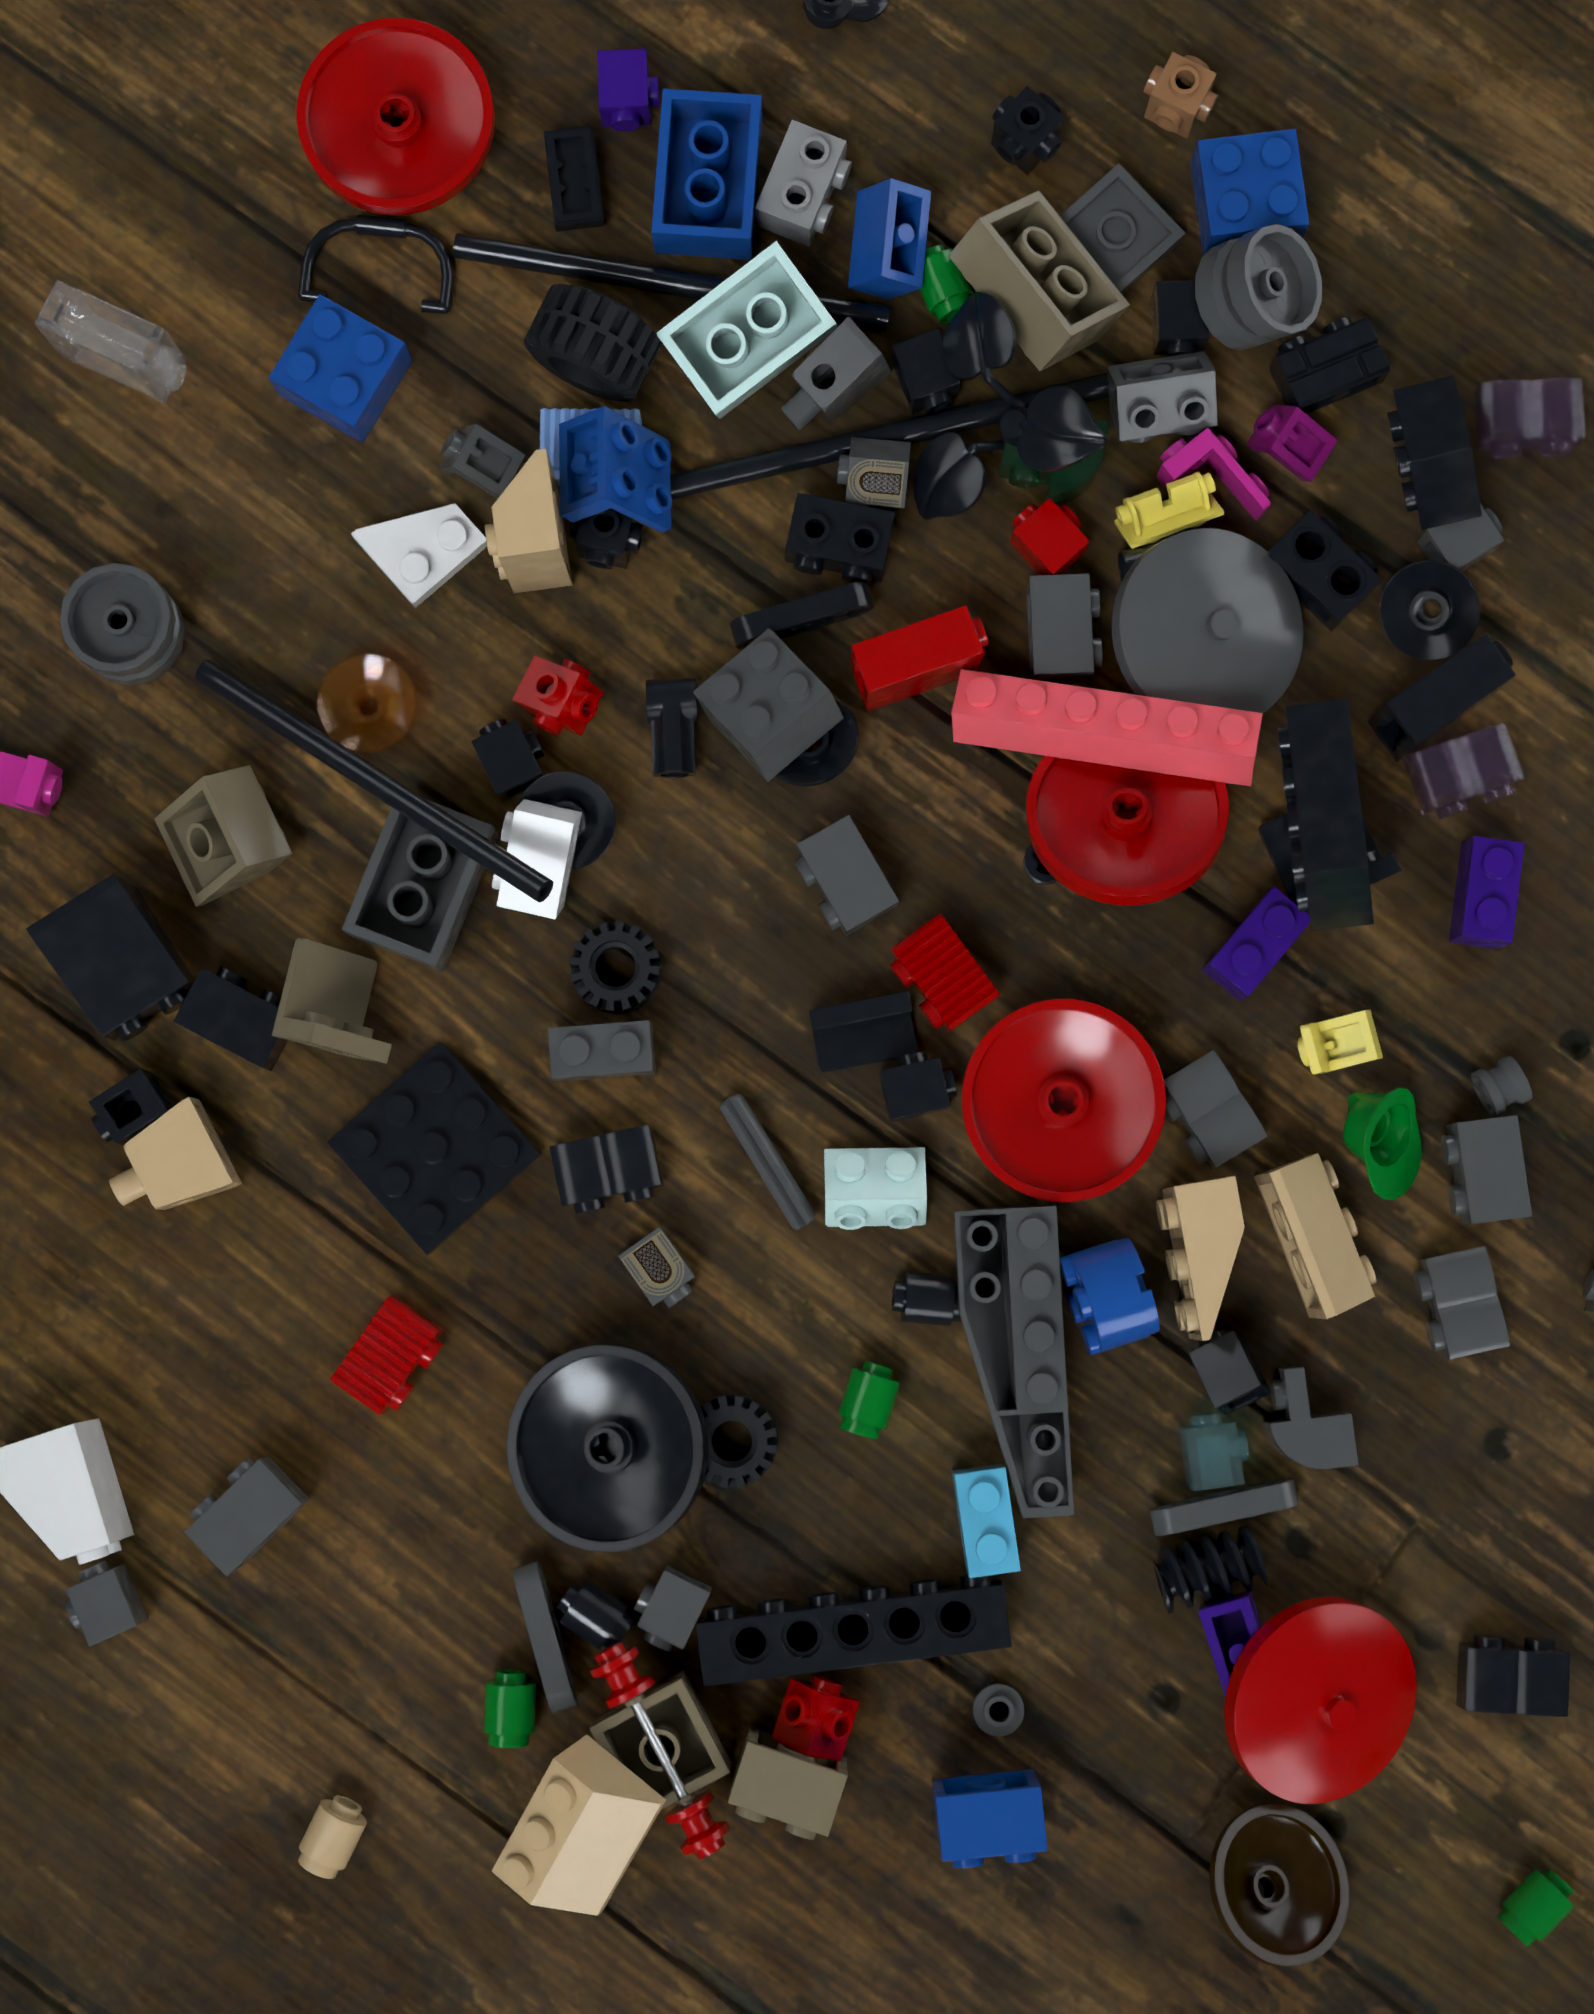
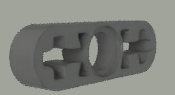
[1149,1478,1299,1536]
[513,1561,579,1713]

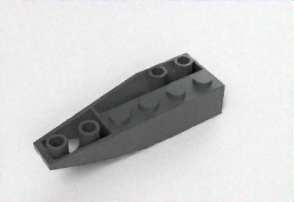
[953,1205,1074,1518]

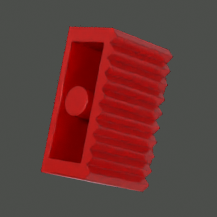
[889,913,1000,1033]
[330,1295,444,1415]

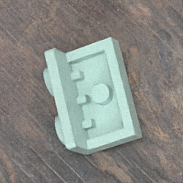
[824,1147,927,1230]

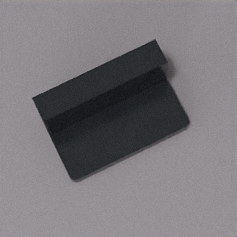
[809,991,918,1073]

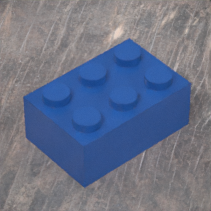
[651,88,763,260]

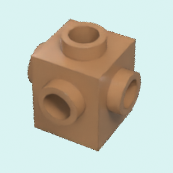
[1143,52,1218,139]

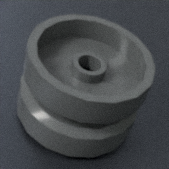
[1195,224,1322,351]
[60,563,185,686]

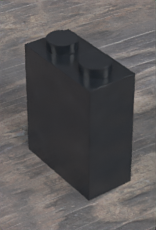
[1368,634,1516,762]

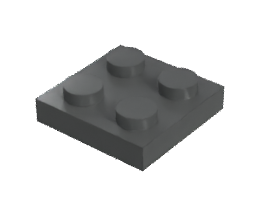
[1060,163,1186,295]

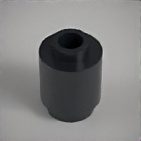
[892,1271,961,1326]
[557,1579,636,1650]

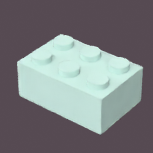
[656,241,837,419]

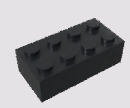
[1278,699,1374,931]

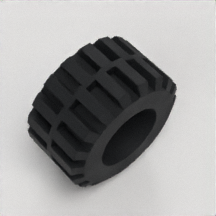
[523,284,662,402]

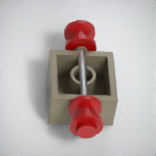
[589,1641,732,1859]

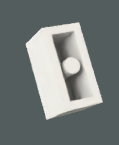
[492,799,582,919]

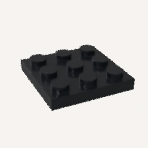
[327,1042,542,1255]

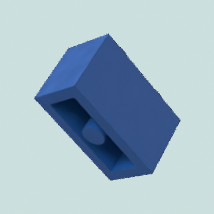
[848,178,931,300]

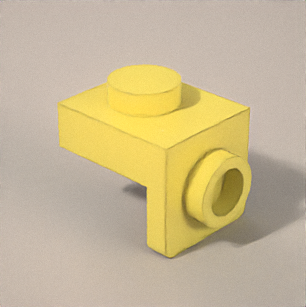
[1298,1009,1383,1075]

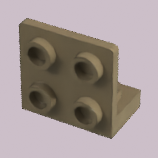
[272,938,392,1064]

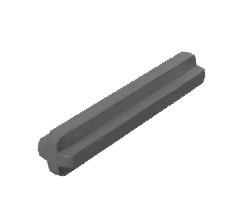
[720,1093,816,1230]

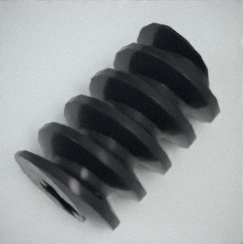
[1153,1525,1268,1614]

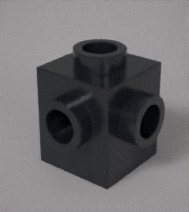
[991,86,1064,176]
[569,508,644,569]

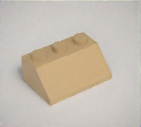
[485,449,572,593]
[1254,1153,1377,1319]
[492,1734,666,1916]

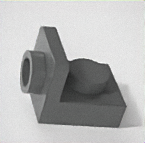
[440,423,525,499]

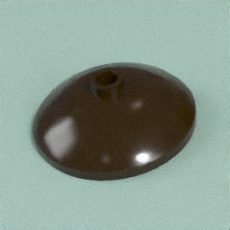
[1209,1804,1349,1967]

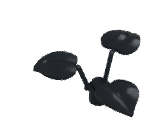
[913,292,1108,520]

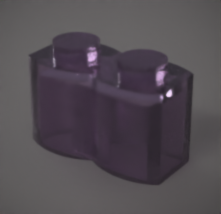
[1475,378,1585,459]
[1403,722,1525,820]

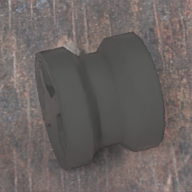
[1471,1055,1533,1118]

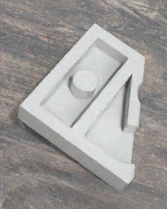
[351,503,487,608]

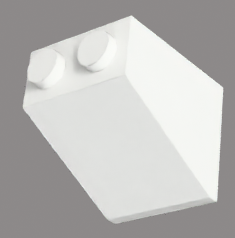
[0,1418,134,1565]

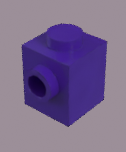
[597,49,659,132]

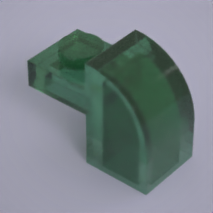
[999,419,1109,504]

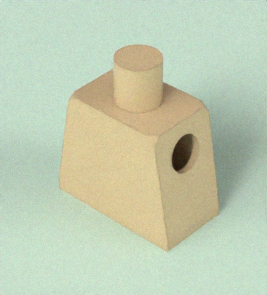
[109,1097,242,1210]

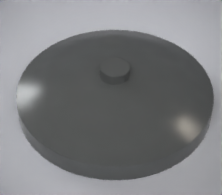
[1112,528,1303,713]

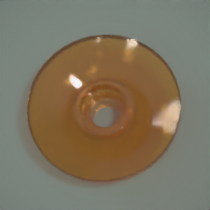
[317,654,417,753]

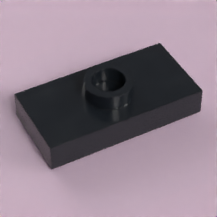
[543,126,604,232]

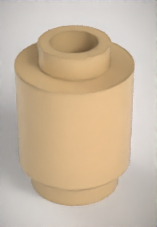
[298,1795,367,1879]

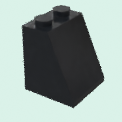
[26,874,195,1042]

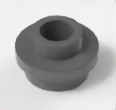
[973,1683,1024,1736]

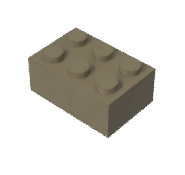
[949,190,1130,371]

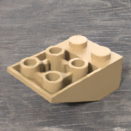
[1156,1176,1245,1341]

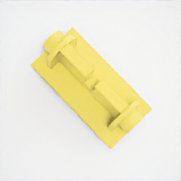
[1114,471,1224,549]

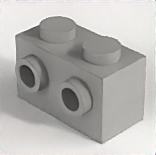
[755,120,852,247]

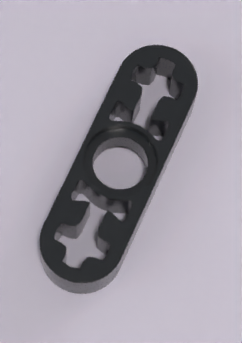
[729,582,874,649]

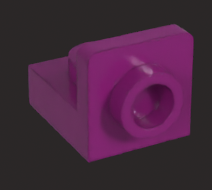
[1247,404,1338,482]

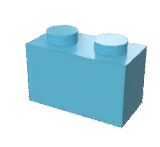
[951,1463,1021,1578]

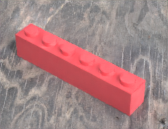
[951,669,1263,787]

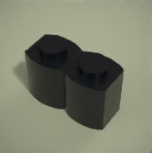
[549,1125,664,1214]
[1456,1634,1570,1717]

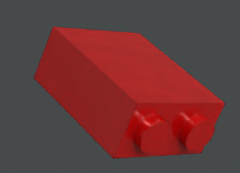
[850,605,988,712]

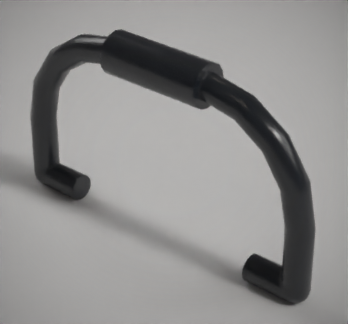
[298,214,454,314]

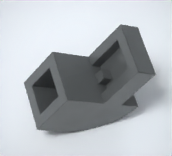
[1262,1366,1359,1469]

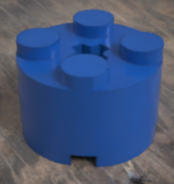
[1059,1237,1160,1356]

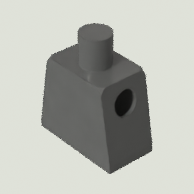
[780,317,891,431]

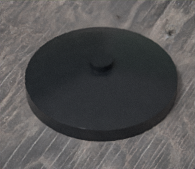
[507,1344,709,1552]

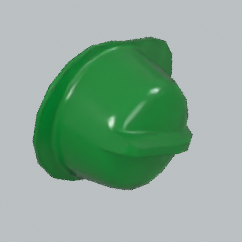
[1343,1087,1422,1200]

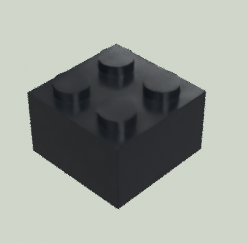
[1387,375,1482,530]

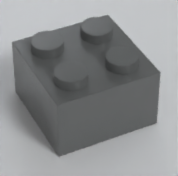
[693,628,844,782]

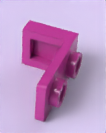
[1156,428,1271,521]
[0,751,64,818]

